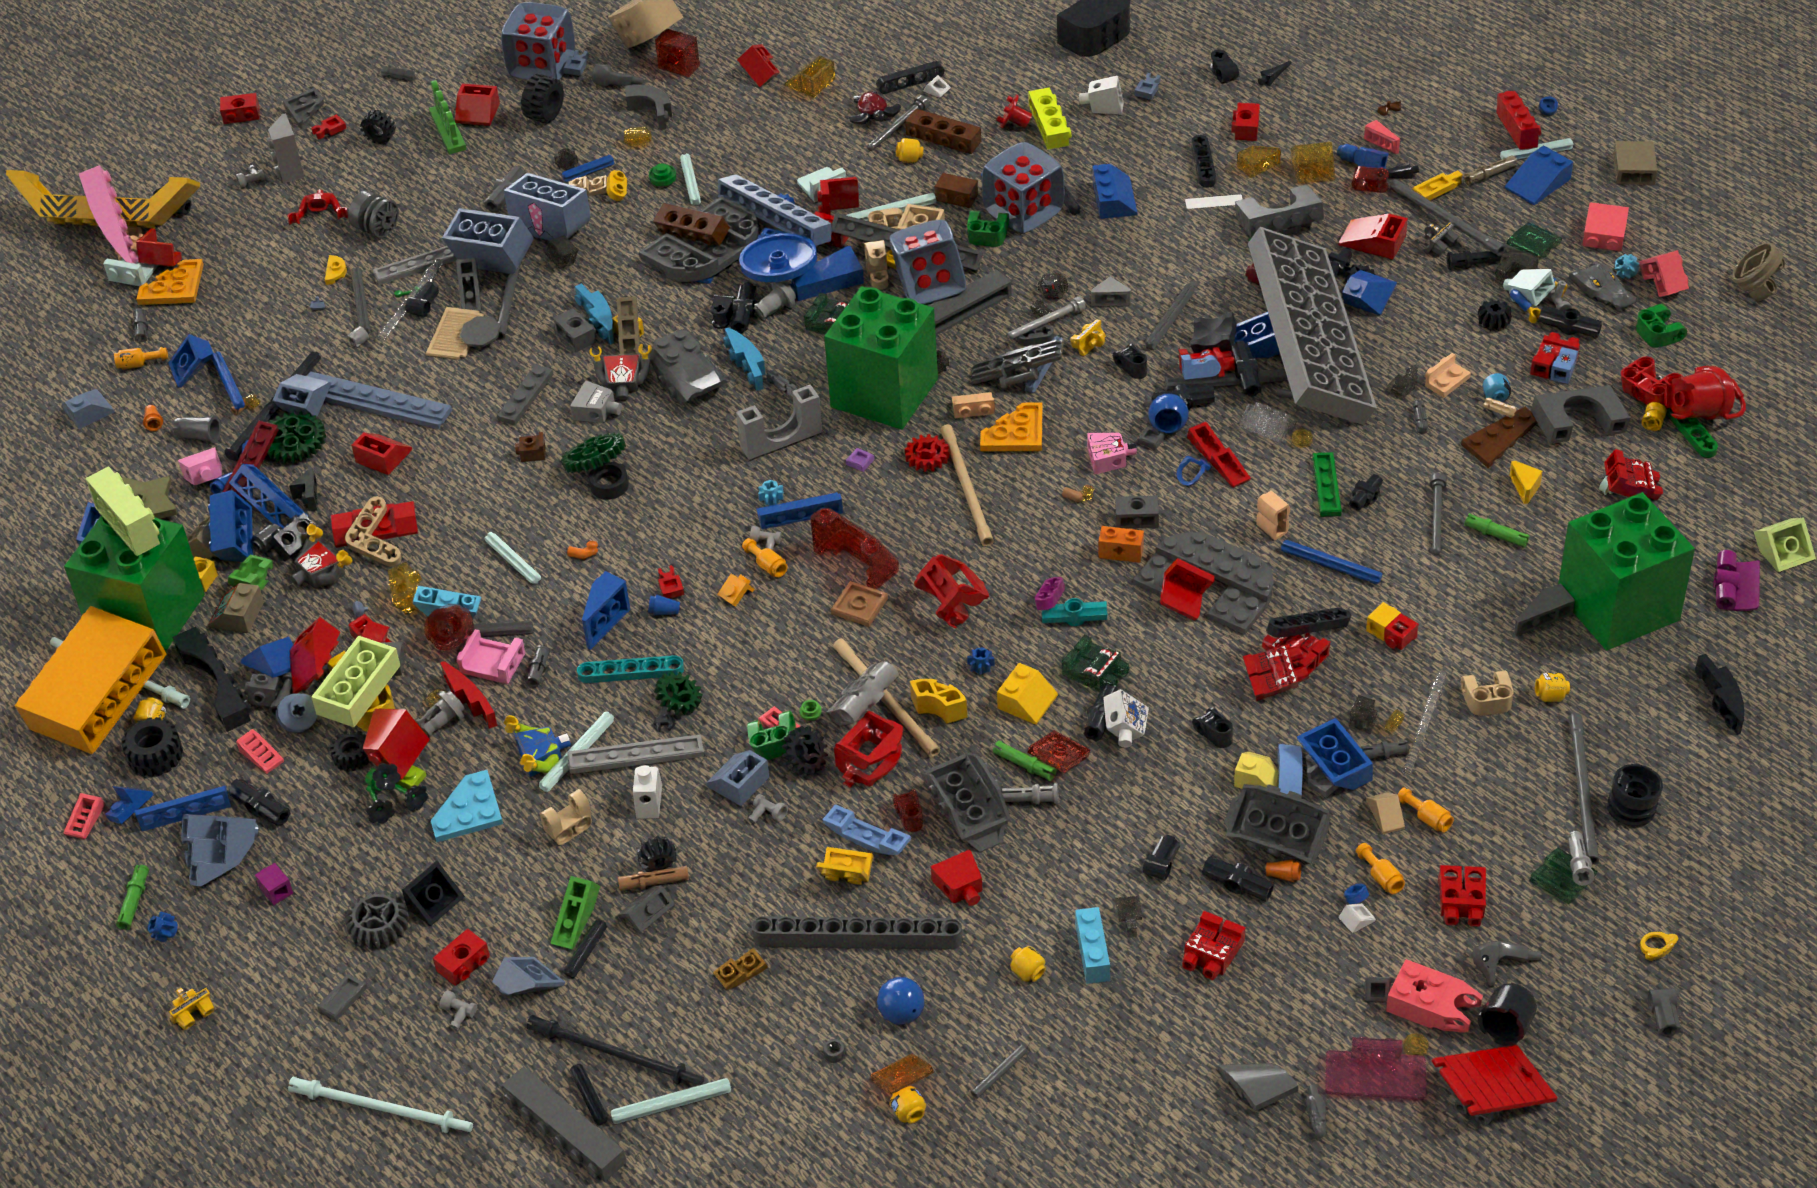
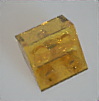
[785,55,835,98]
[1291,142,1336,183]

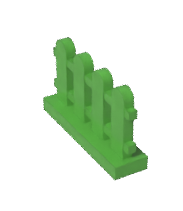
[429,80,467,154]

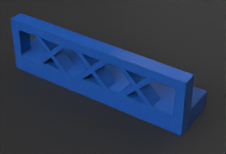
[229,464,309,529]
[756,492,843,529]
[135,786,231,832]

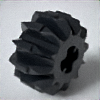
[1478,299,1512,331]
[637,835,677,872]

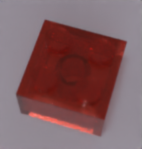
[655,29,700,77]

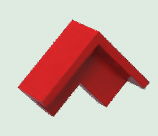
[737,44,780,87]
[136,228,182,266]

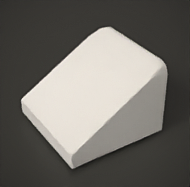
[923,75,951,98]
[1339,903,1376,933]

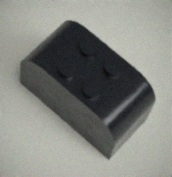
[1057,0,1130,57]

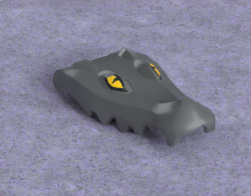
[1569,261,1636,311]

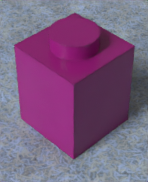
[255,863,293,905]

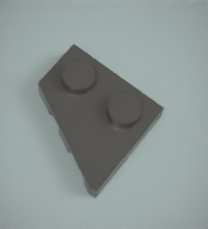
[283,88,324,127]

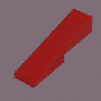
[1187,421,1251,488]

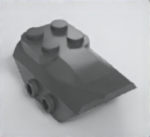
[648,330,729,404]
[920,752,1011,852]
[1224,784,1330,863]

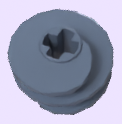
[276,693,318,733]

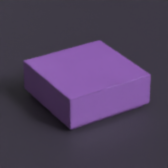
[846,448,874,472]

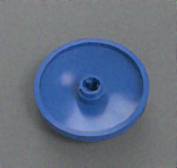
[739,233,817,282]

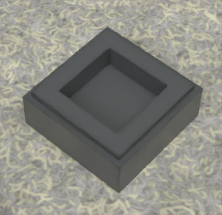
[1138,426,1166,450]

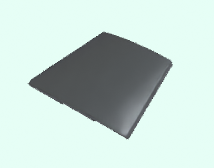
[1217,1063,1298,1111]

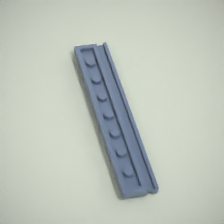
[307,371,452,430]

